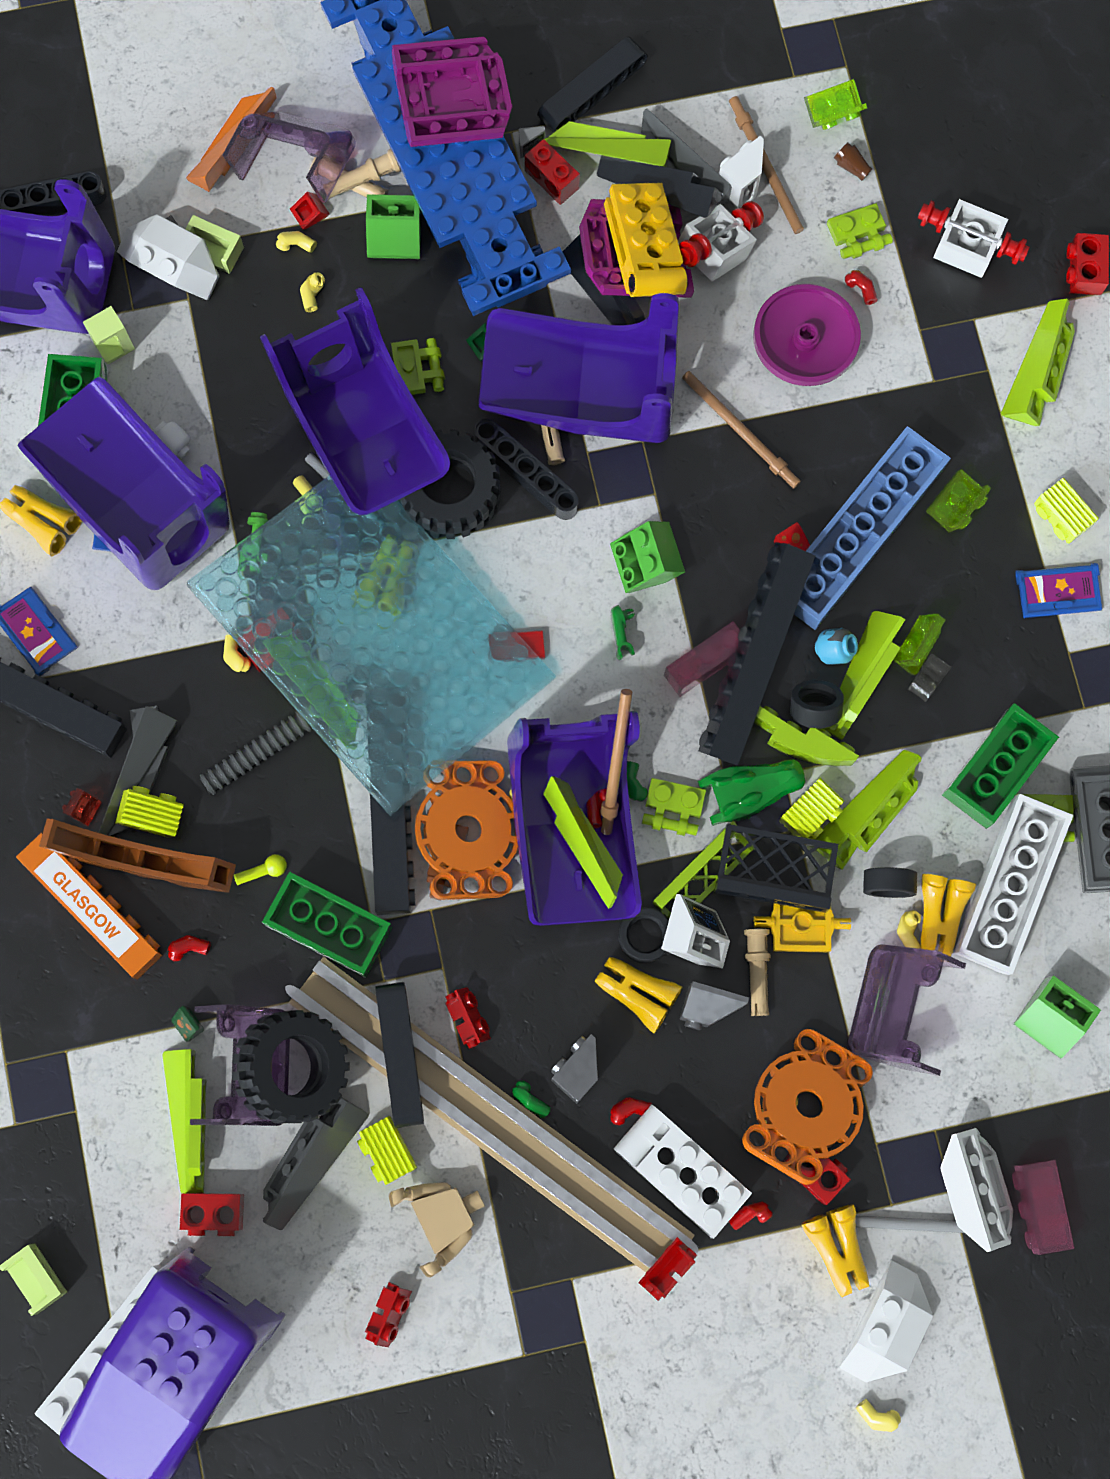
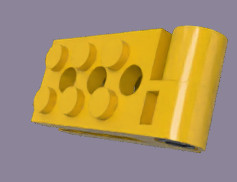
[604,183,687,297]

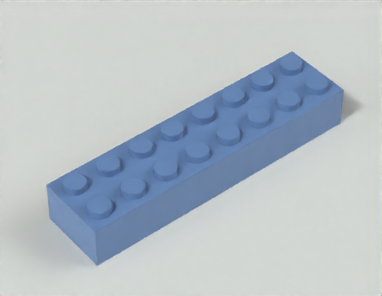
[794,426,951,630]

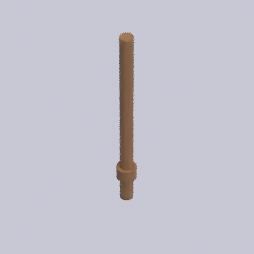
[729,96,804,234]
[682,371,801,489]
[601,689,633,835]

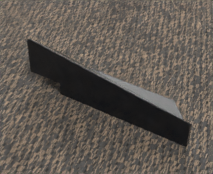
[597,155,723,218]
[562,234,646,326]

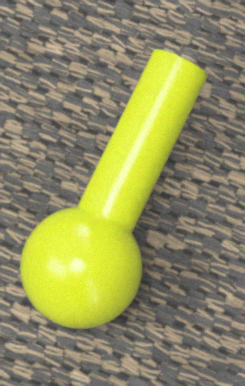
[234,854,287,885]

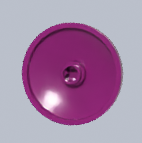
[753,284,861,386]

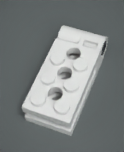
[613,1104,752,1239]

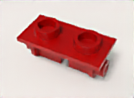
[445,987,491,1049]
[638,1237,698,1301]
[365,1282,412,1348]

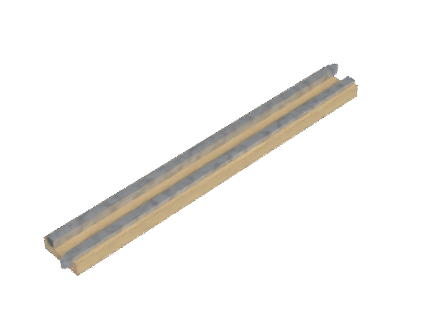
[285,957,698,1272]

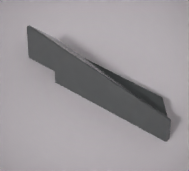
[641,109,732,206]
[98,706,178,836]
[263,1097,368,1230]

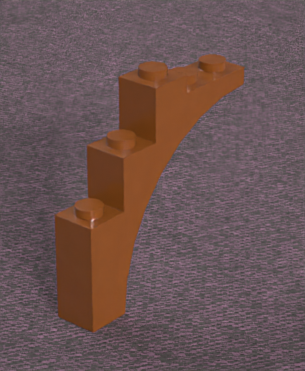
[39,819,236,892]

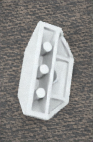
[117,214,219,300]
[940,1128,1013,1252]
[839,1260,933,1382]

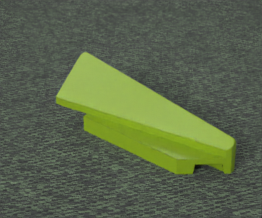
[544,121,671,167]

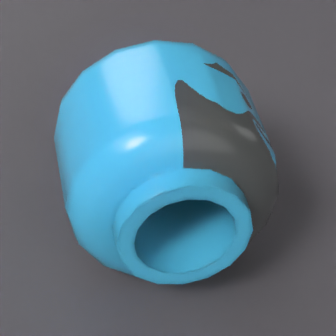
[815,628,858,665]

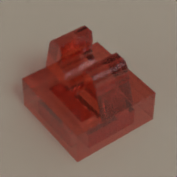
[62,788,102,826]

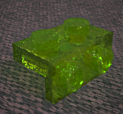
[804,79,867,130]
[926,469,991,532]
[893,614,945,675]

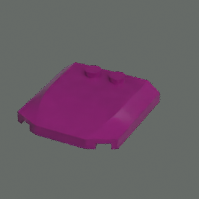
[392,37,512,147]
[579,199,694,298]

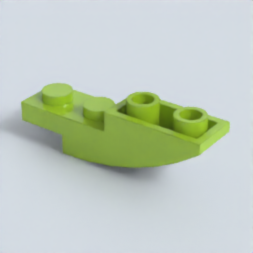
[754,706,859,766]

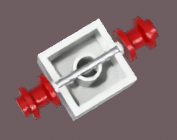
[918,199,1030,278]
[678,201,764,281]

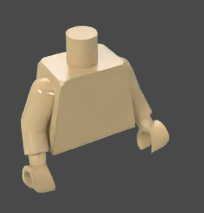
[389,1182,485,1278]

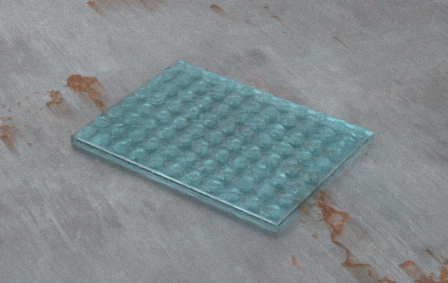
[186,475,556,816]

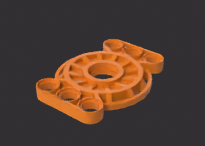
[415,760,518,900]
[742,1029,873,1185]

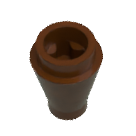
[834,142,872,181]

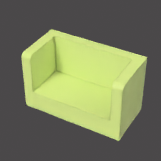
[185,215,244,274]
[83,306,135,364]
[0,1244,67,1316]

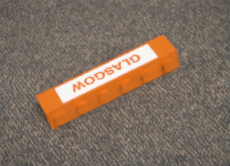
[16,833,162,980]

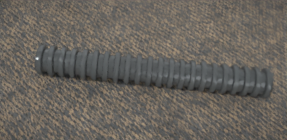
[200,672,369,795]

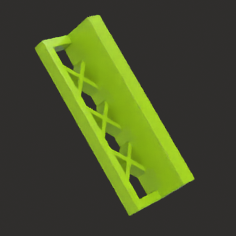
[652,821,753,920]

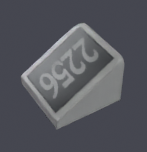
[519,126,545,158]

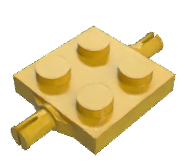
[754,904,851,952]

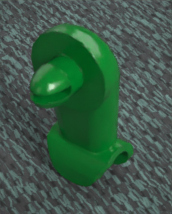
[611,605,635,660]

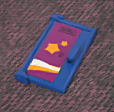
[1015,563,1102,618]
[0,587,78,676]

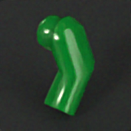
[627,761,648,802]
[512,1081,550,1119]

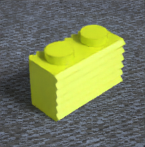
[1034,478,1099,544]
[779,778,844,840]
[115,786,183,838]
[357,1116,418,1185]

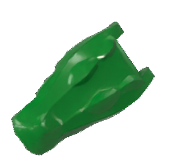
[697,759,805,826]

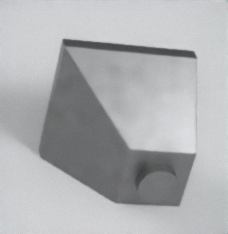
[680,981,749,1030]

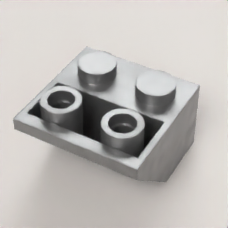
[551,1034,598,1104]

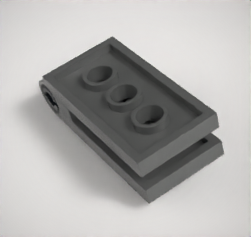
[1070,765,1110,893]

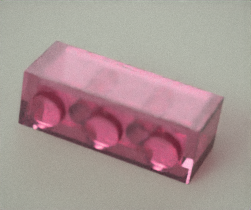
[664,621,740,697]
[1012,1160,1074,1255]

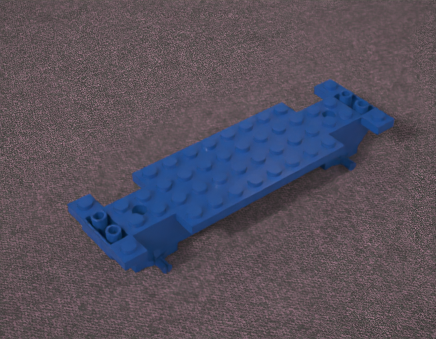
[320,0,571,316]

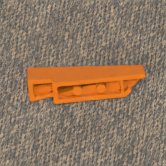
[186,87,277,192]

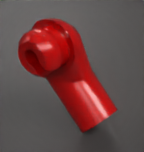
[845,270,878,305]
[586,788,607,829]
[168,935,211,961]
[610,1097,652,1125]
[729,1201,773,1230]

